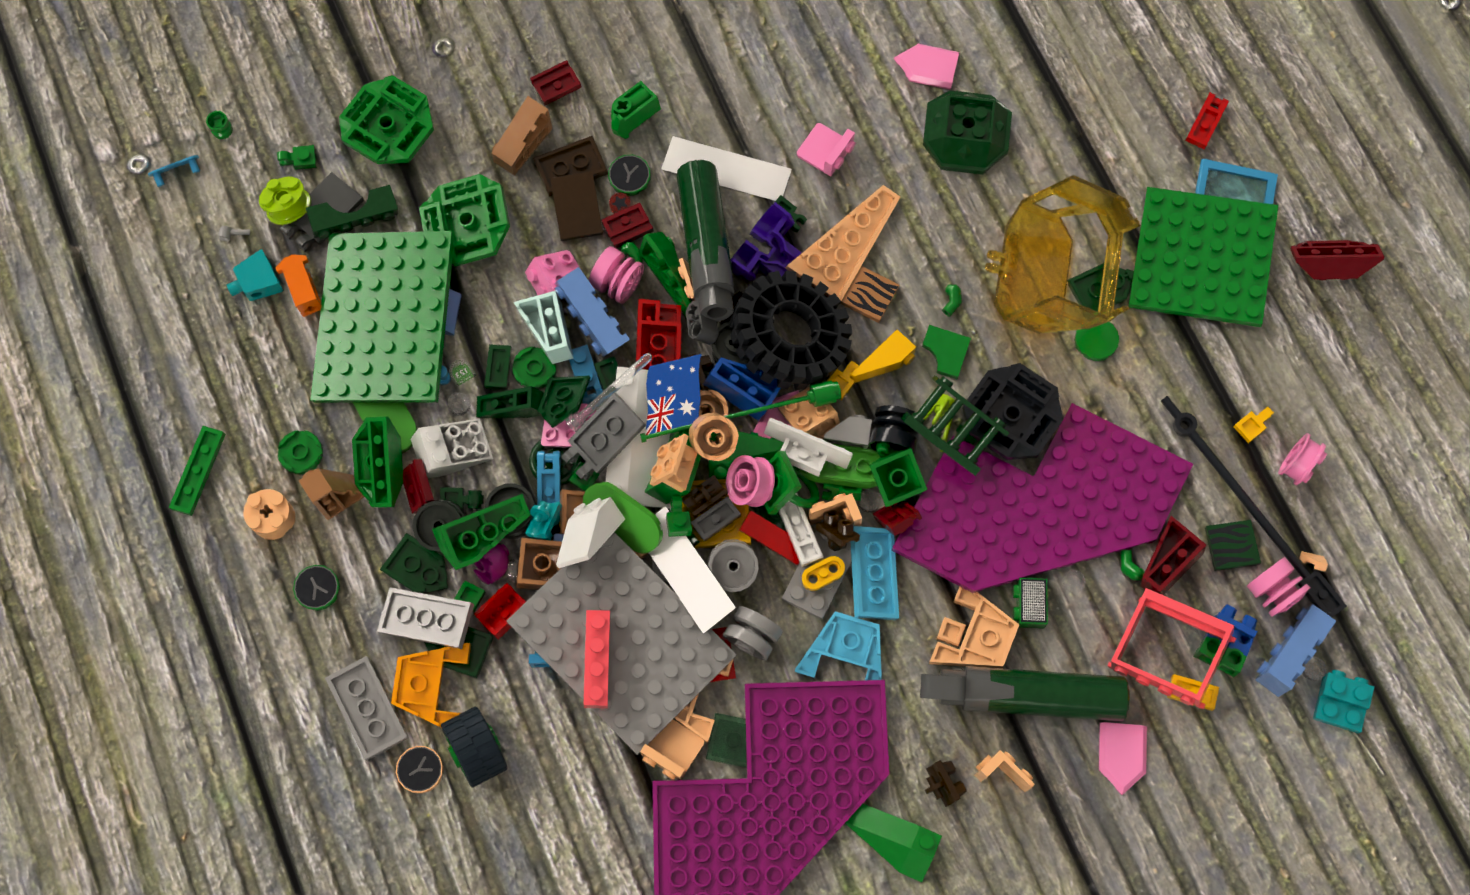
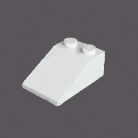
[556,497,625,568]

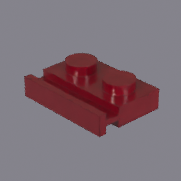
[530,60,582,106]
[601,203,654,248]
[403,459,434,514]
[873,500,922,536]

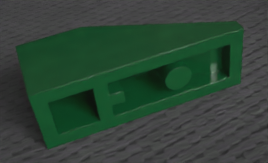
[476,386,544,419]

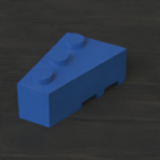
[703,357,781,421]

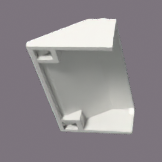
[605,367,671,509]

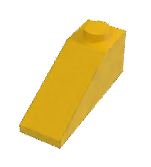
[850,330,916,383]

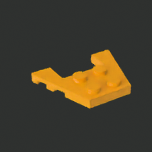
[391,643,471,727]

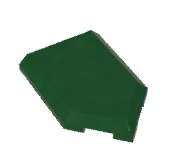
[1067,262,1134,317]
[537,375,591,428]
[380,533,449,593]
[424,627,493,679]

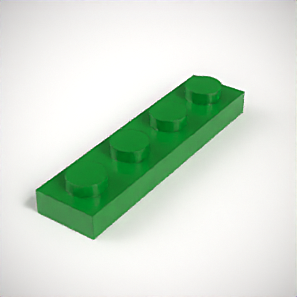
[169,426,226,516]

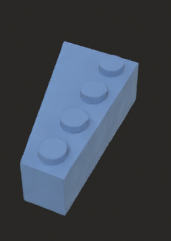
[554,267,630,357]
[1255,604,1336,697]

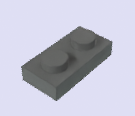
[691,496,741,542]

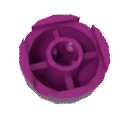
[473,543,509,585]

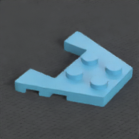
[795,611,882,680]

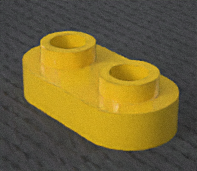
[802,556,845,591]

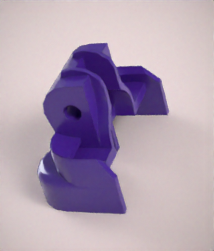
[731,202,802,281]

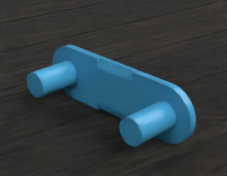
[148,155,200,187]

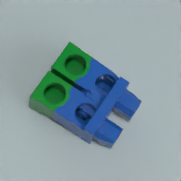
[1193,604,1258,677]

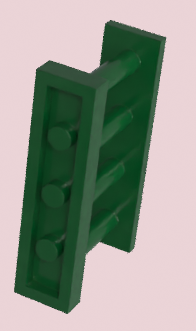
[901,375,1009,476]

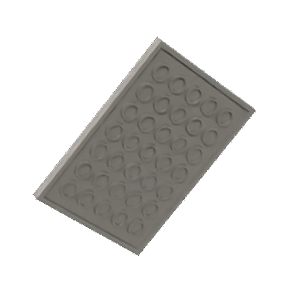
[506,532,737,755]

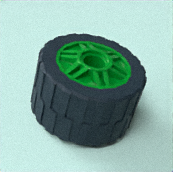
[441,706,507,788]

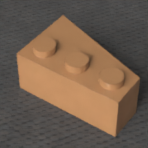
[492,96,553,176]
[299,468,364,520]

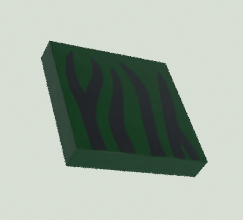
[1205,520,1261,571]

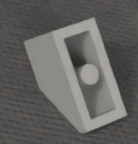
[824,415,872,449]

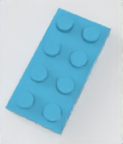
[851,526,899,620]

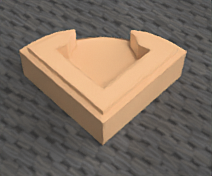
[1299,551,1328,572]

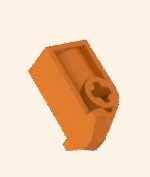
[276,255,321,317]

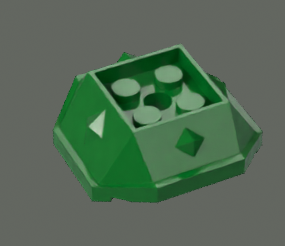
[339,75,434,165]
[419,174,510,267]

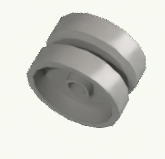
[708,539,759,592]
[723,606,783,661]

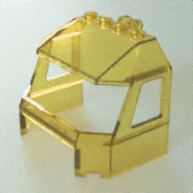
[985,175,1141,334]

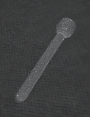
[565,353,652,432]

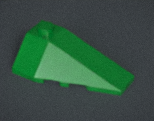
[639,232,692,318]

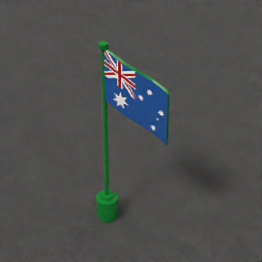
[640,354,841,443]

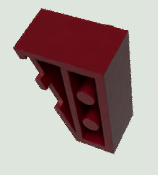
[1140,516,1206,595]

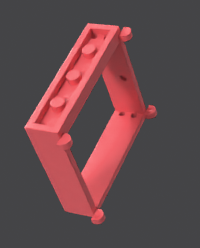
[1107,588,1236,709]

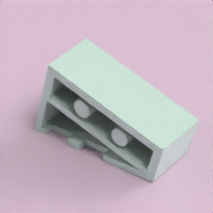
[513,291,573,364]

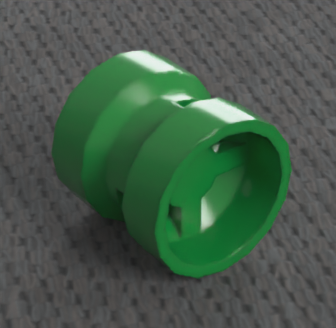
[206,111,233,139]

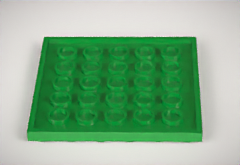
[1128,187,1278,327]

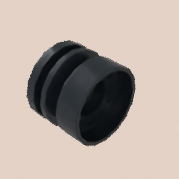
[868,405,918,454]

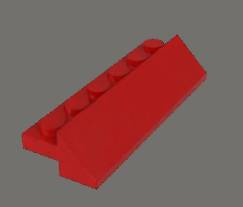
[635,299,682,370]

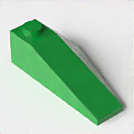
[709,428,784,479]
[432,494,531,570]
[845,804,942,883]

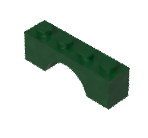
[306,185,398,239]

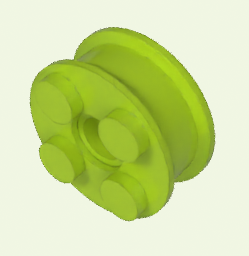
[259,176,311,225]

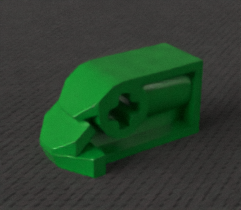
[611,81,661,139]

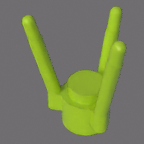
[924,394,955,452]

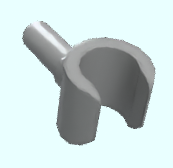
[218,226,250,242]

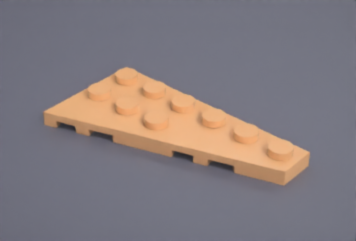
[785,185,900,301]

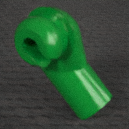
[621,242,643,264]
[942,284,962,317]
[876,442,899,456]
[1121,550,1145,581]

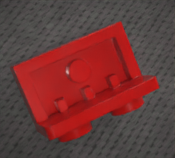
[474,583,526,640]

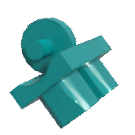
[525,501,562,541]

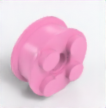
[1278,433,1327,485]
[726,455,775,507]

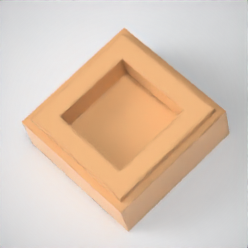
[936,617,966,648]

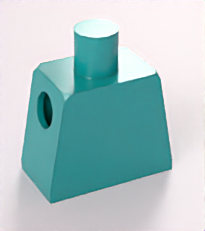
[226,249,284,301]

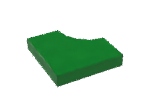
[922,325,971,379]

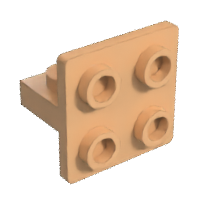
[650,434,697,492]

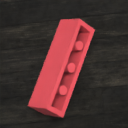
[584,610,610,709]

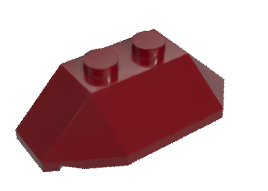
[1290,240,1384,281]

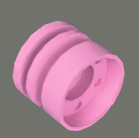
[589,246,644,304]
[1247,557,1311,617]

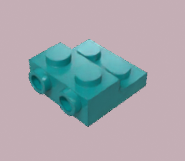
[1313,670,1375,734]

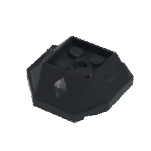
[962,363,1063,460]

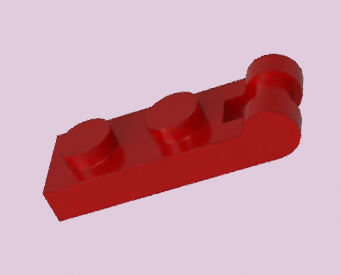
[1185,92,1229,150]

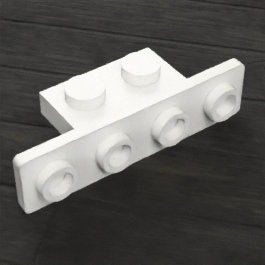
[764,418,853,477]

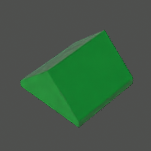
[869,448,927,507]

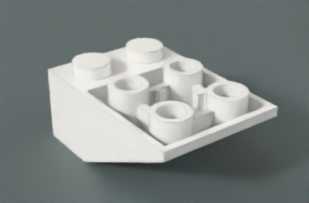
[411,418,493,479]

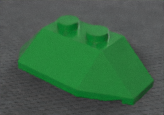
[352,416,404,507]

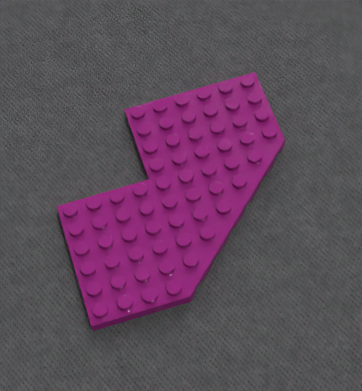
[892,403,1193,593]
[653,680,889,895]

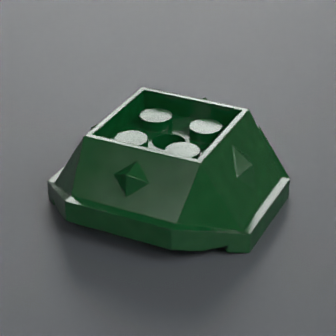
[923,90,1012,175]

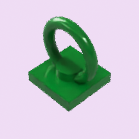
[764,450,819,515]

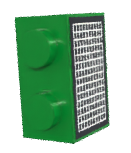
[1013,578,1048,629]

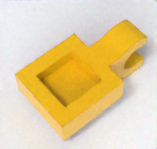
[828,361,859,401]
[1233,407,1274,443]

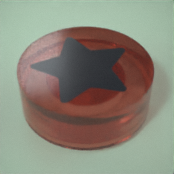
[609,193,631,214]

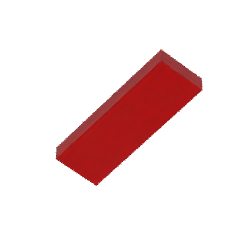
[739,510,799,565]

